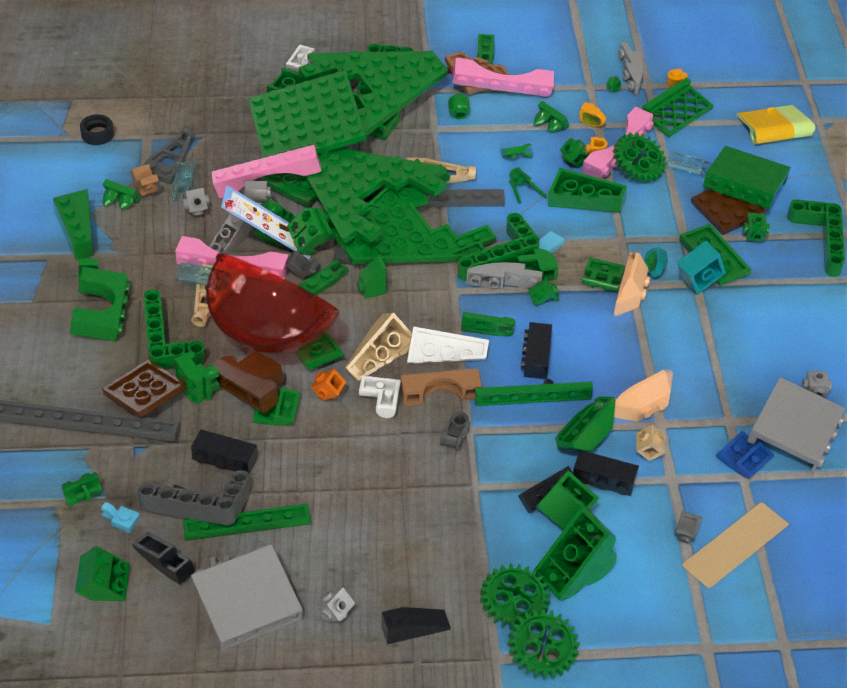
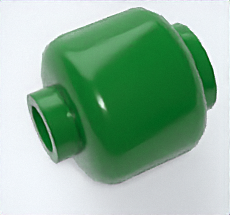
[448,93,471,119]

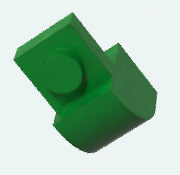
[517,248,558,281]

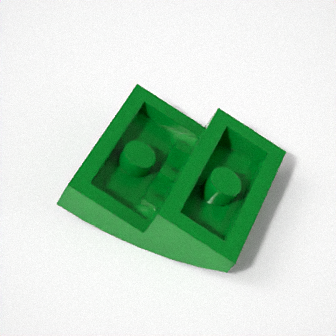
[252,387,300,425]

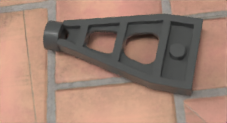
[142,127,195,185]

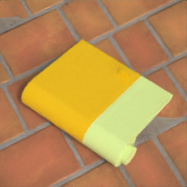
[737,105,815,145]

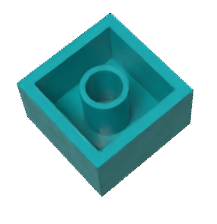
[677,241,726,295]

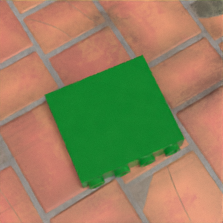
[703,146,791,209]

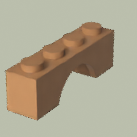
[400,368,482,406]

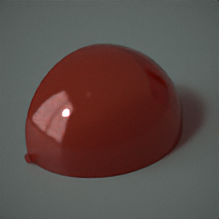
[206,253,340,354]

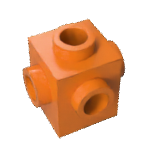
[310,369,346,401]

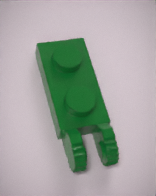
[477,34,494,64]
[299,259,349,298]
[461,312,515,337]

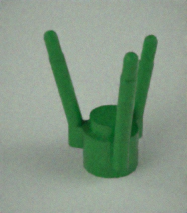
[509,167,547,204]

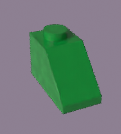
[357,255,386,299]

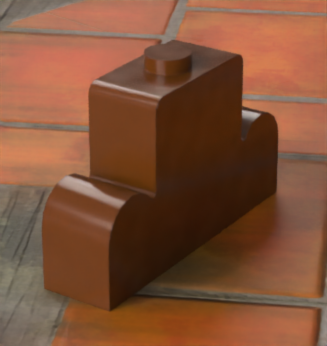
[211,351,284,413]

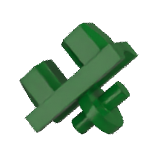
[61,472,103,507]

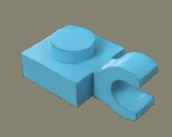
[101,502,140,533]

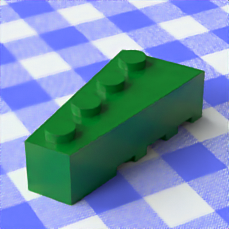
[548,168,627,212]
[53,189,94,261]

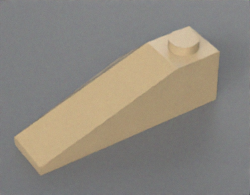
[345,313,412,381]

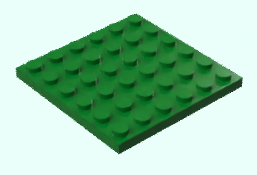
[248,70,367,158]

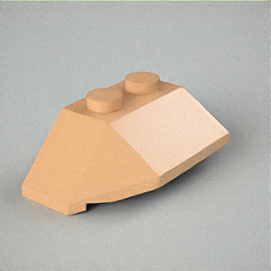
[614,252,650,316]
[614,370,673,422]

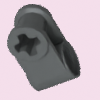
[440,411,469,451]

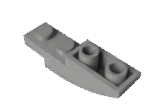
[618,42,643,97]
[466,262,543,290]

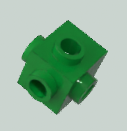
[559,138,590,168]
[743,213,770,242]

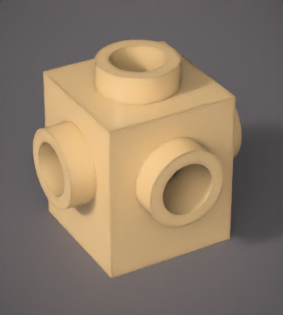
[636,425,666,461]

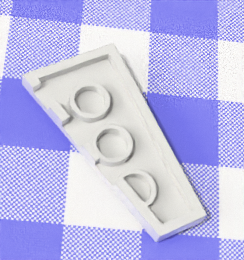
[407,327,489,365]

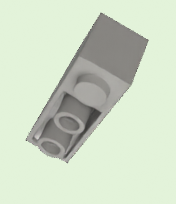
[209,213,253,254]

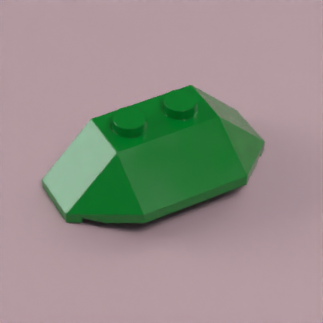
[555,396,616,452]

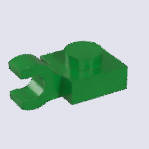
[500,143,533,159]

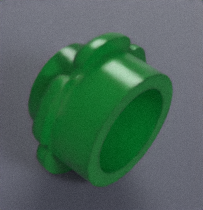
[607,76,621,93]

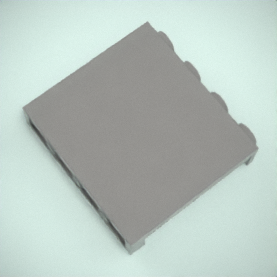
[747,377,845,473]
[191,545,303,651]

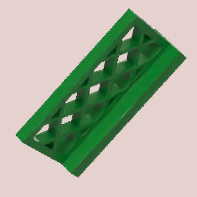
[642,77,714,138]

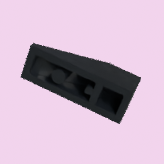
[381,607,451,645]

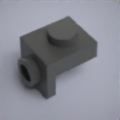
[286,251,318,279]
[674,511,702,543]

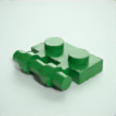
[581,257,625,292]

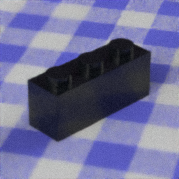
[521,322,552,379]
[191,429,258,474]
[573,450,639,496]

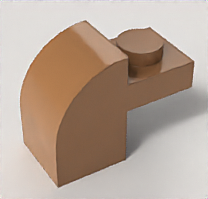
[129,164,159,196]

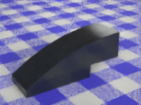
[132,532,195,585]

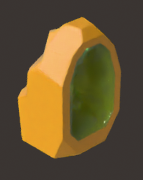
[579,102,606,127]

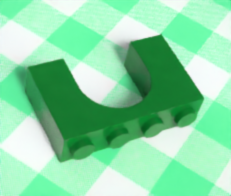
[70,266,130,342]

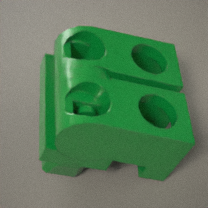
[287,207,336,255]
[174,351,220,404]

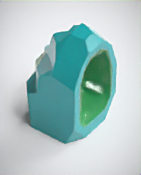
[644,247,668,278]

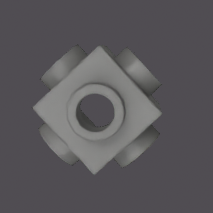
[182,188,210,216]
[802,371,832,399]
[315,587,355,622]

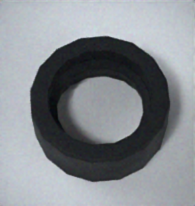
[80,114,114,145]

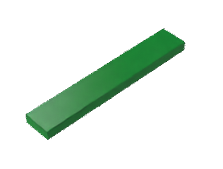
[474,382,593,406]
[183,504,311,541]

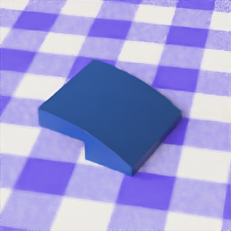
[716,431,774,479]

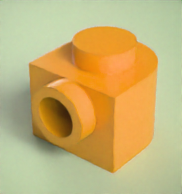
[666,69,688,88]
[586,137,608,154]

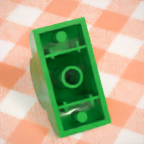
[533,506,617,600]

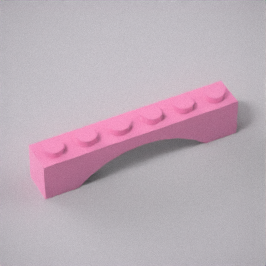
[452,58,554,97]
[582,107,654,179]
[212,145,321,198]
[175,236,289,283]

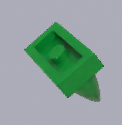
[534,101,570,132]
[102,179,141,210]

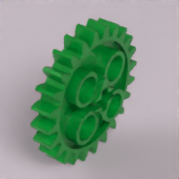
[612,132,667,183]
[480,563,551,630]
[507,609,580,680]

